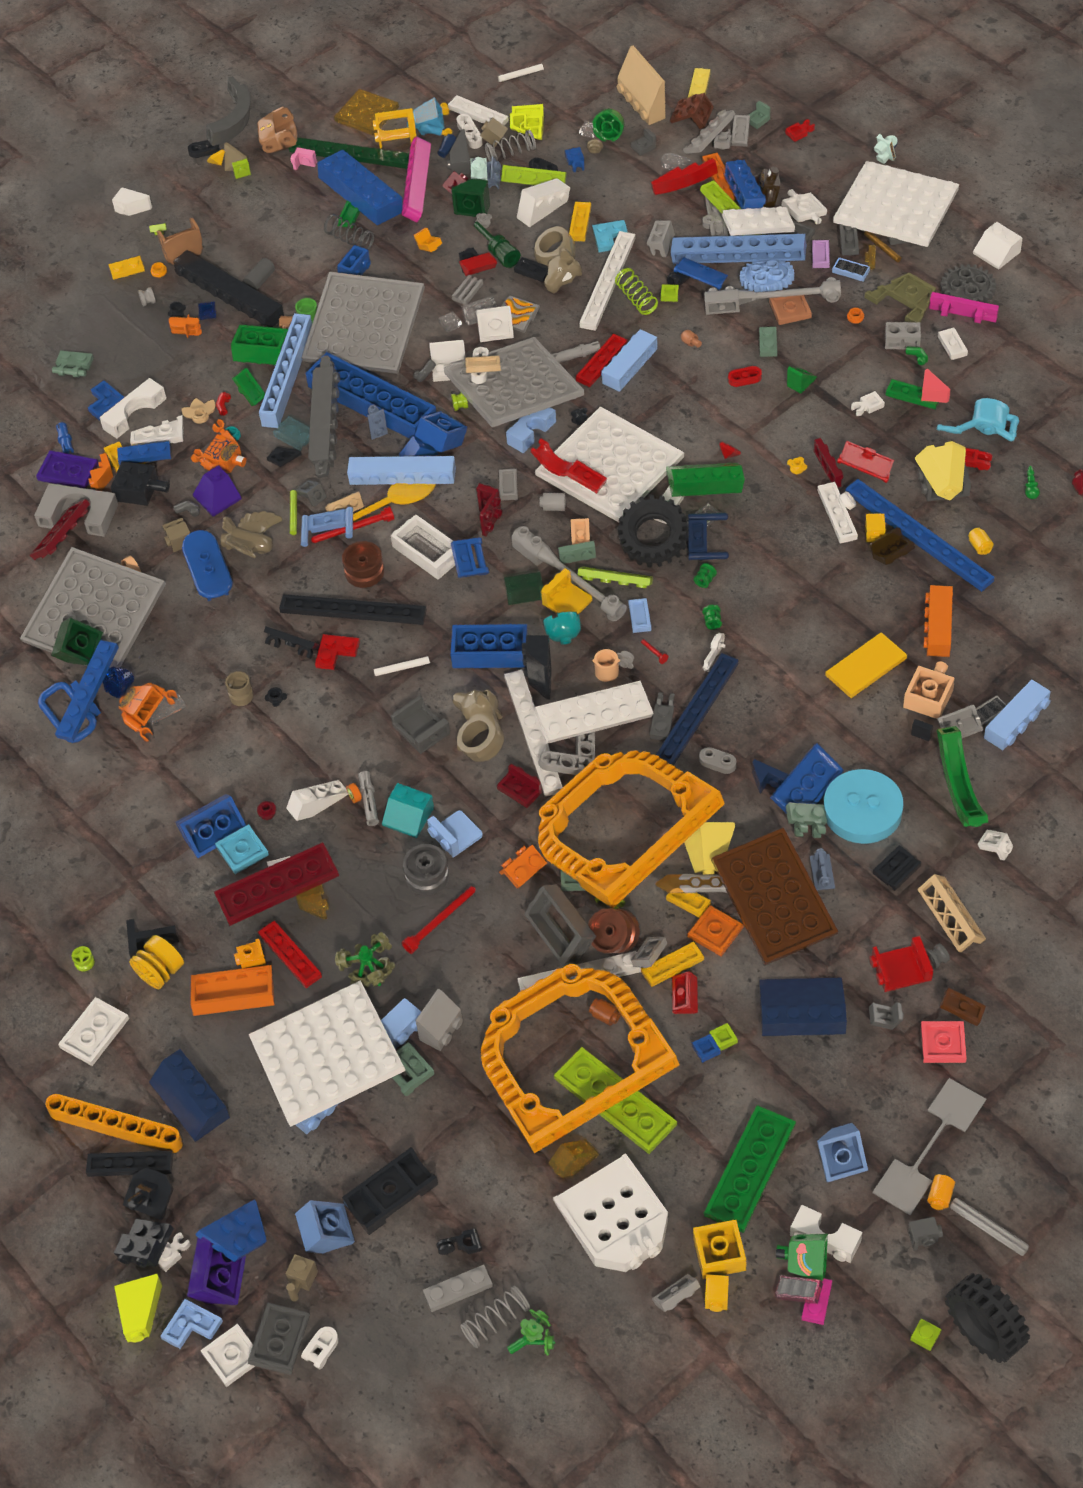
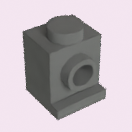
[907,1217,943,1251]

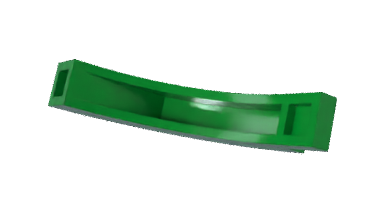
[937,726,988,827]

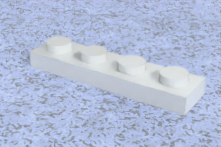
[448,95,509,125]
[817,482,858,543]

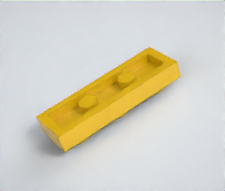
[569,202,591,242]

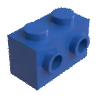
[337,245,371,276]

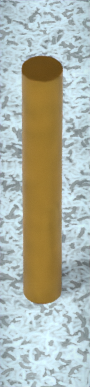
[864,231,901,262]

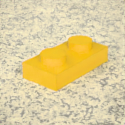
[108,256,145,280]

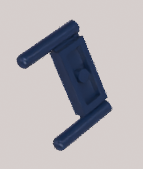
[688,513,729,560]

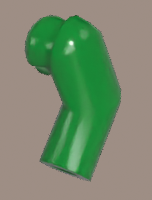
[906,346,928,365]

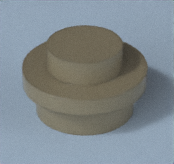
[587,139,603,153]

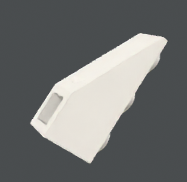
[286,780,348,821]

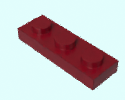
[813,438,843,488]

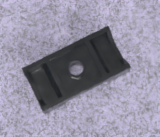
[342,1147,438,1235]

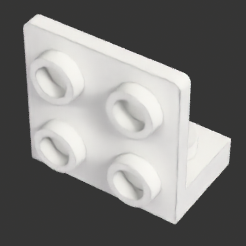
[430,340,466,382]

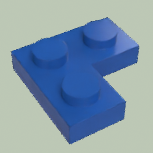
[88,381,125,421]

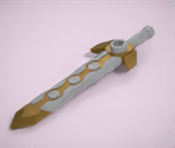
[655,874,727,893]

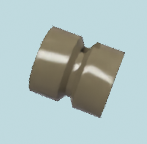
[225,671,253,706]

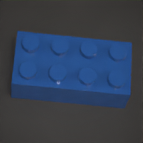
[451,624,528,668]

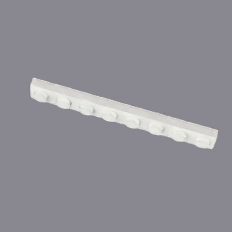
[579,231,635,331]
[504,670,563,797]

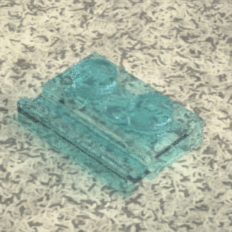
[273,416,310,451]

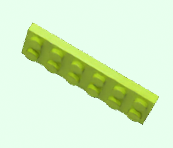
[554,1047,677,1154]

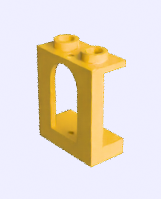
[373,108,416,149]

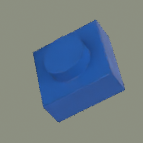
[692,1034,721,1063]

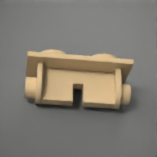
[325,491,364,512]

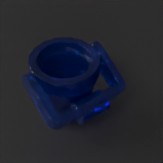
[103,666,134,698]

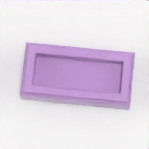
[812,240,830,268]

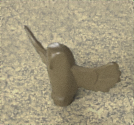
[221,511,282,558]

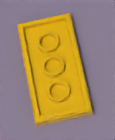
[825,632,907,698]

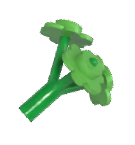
[507,1309,555,1355]

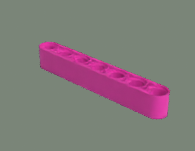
[402,136,431,223]

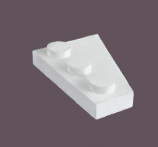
[130,415,184,446]

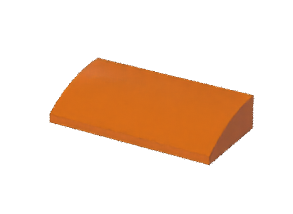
[191,965,275,1016]

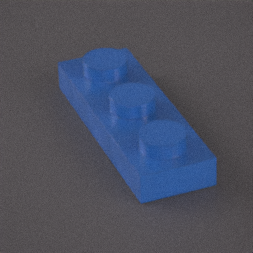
[117,441,171,465]

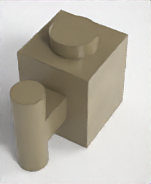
[162,518,190,552]
[285,1254,318,1301]

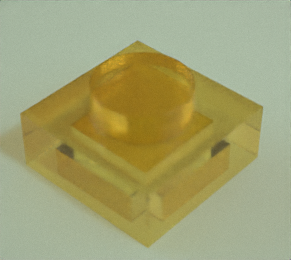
[865,245,876,269]

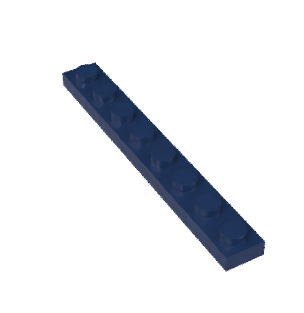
[656,653,739,765]

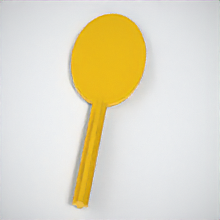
[353,483,436,521]

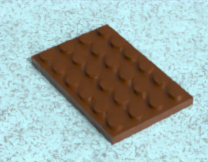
[711,827,838,965]

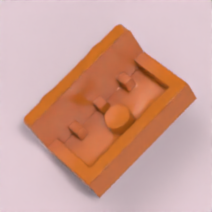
[499,845,547,888]

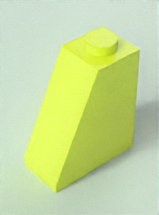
[114,1274,162,1342]

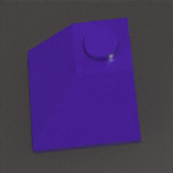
[193,465,242,517]

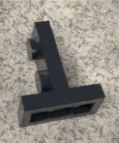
[126,919,179,958]

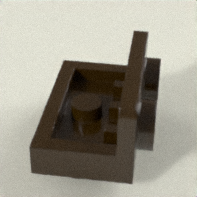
[870,527,915,565]

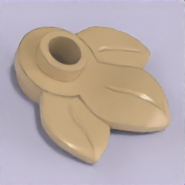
[182,398,216,424]

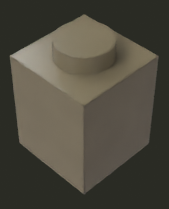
[480,118,508,147]

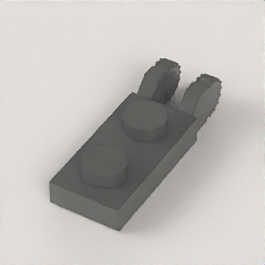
[650,692,675,740]

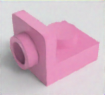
[291,148,317,170]

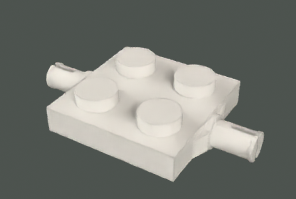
[782,189,827,224]

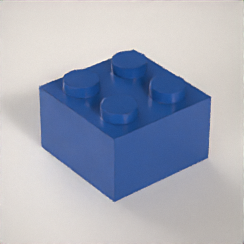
[415,411,468,452]

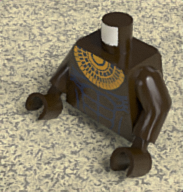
[755,166,781,208]

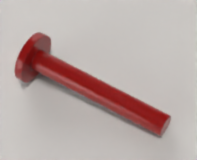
[641,639,669,664]

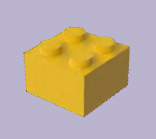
[693,1220,746,1279]

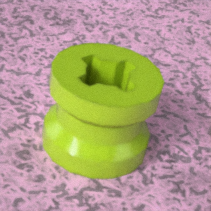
[451,393,468,411]
[71,946,95,972]

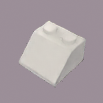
[973,222,1022,270]

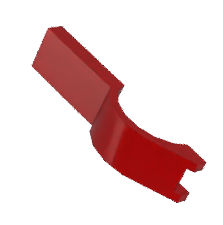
[531,438,607,494]

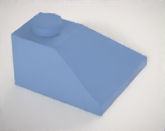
[817,1123,868,1182]

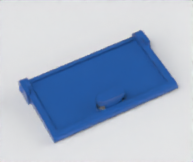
[674,257,728,290]

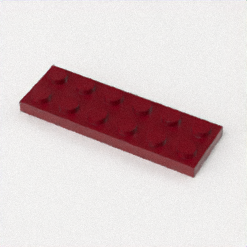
[214,842,339,926]

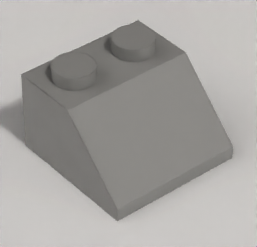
[416,989,463,1051]

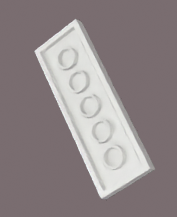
[534,681,654,744]

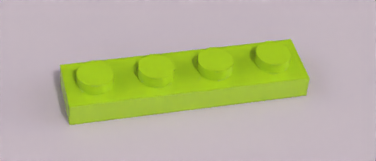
[501,165,567,185]
[578,566,653,588]

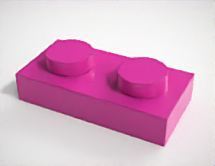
[802,1279,832,1325]

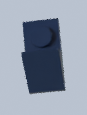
[752,759,789,794]

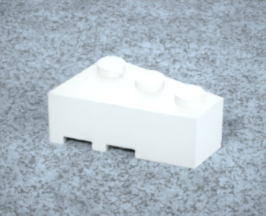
[517,178,570,227]

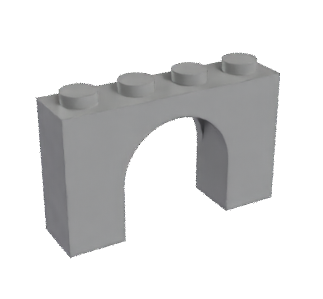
[34,484,118,537]

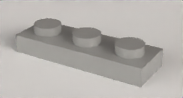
[423,1265,493,1312]

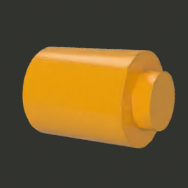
[927,1174,955,1210]

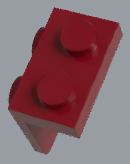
[476,483,502,537]

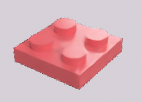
[921,1021,967,1063]

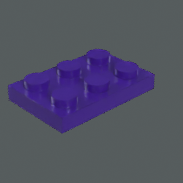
[36,450,99,489]

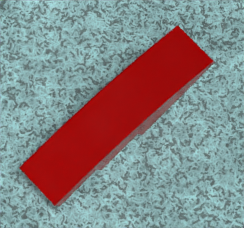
[651,158,718,195]

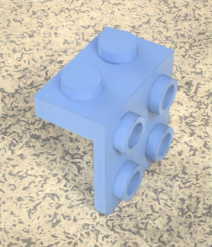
[427,810,483,858]

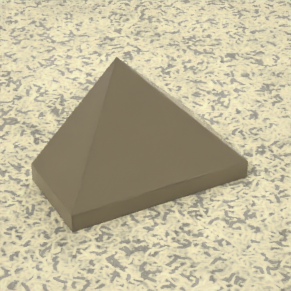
[224,142,247,171]

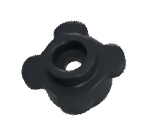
[168,302,186,317]
[571,408,588,425]
[265,687,287,707]

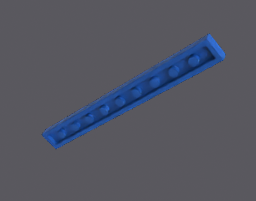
[845,479,994,592]

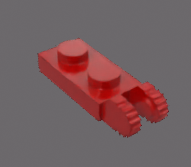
[943,445,993,470]

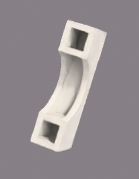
[100,378,166,439]

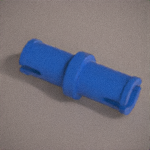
[56,422,74,454]

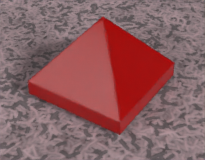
[719,442,741,459]

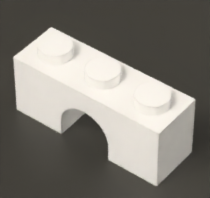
[790,1205,862,1263]

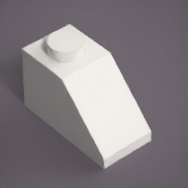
[112,188,152,216]

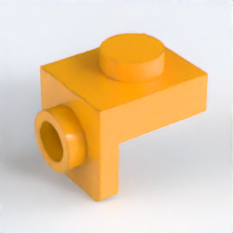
[414,228,443,252]

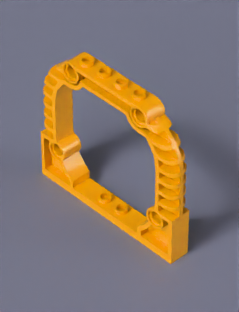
[538,750,725,908]
[481,964,679,1154]

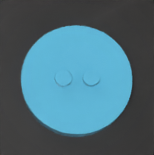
[824,769,903,844]

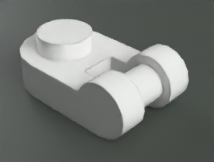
[301,1327,338,1369]

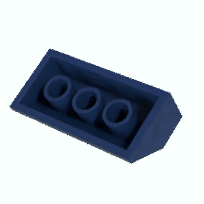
[149,1049,230,1142]

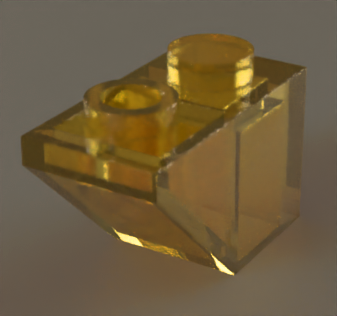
[296,884,329,920]

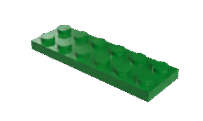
[704,1105,796,1233]

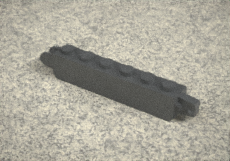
[308,355,340,478]

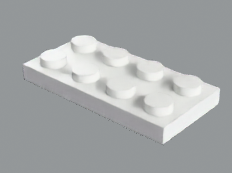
[722,206,795,236]

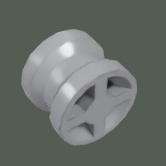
[138,287,156,307]

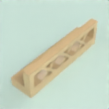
[917,874,986,952]

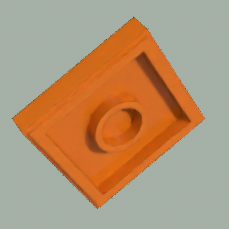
[687,905,744,957]

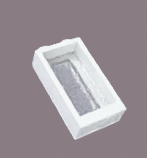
[390,515,455,580]

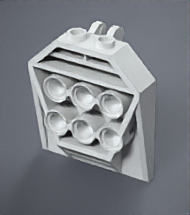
[553,1153,668,1272]

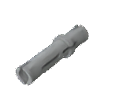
[551,341,600,363]
[358,771,379,826]

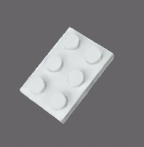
[58,997,129,1066]

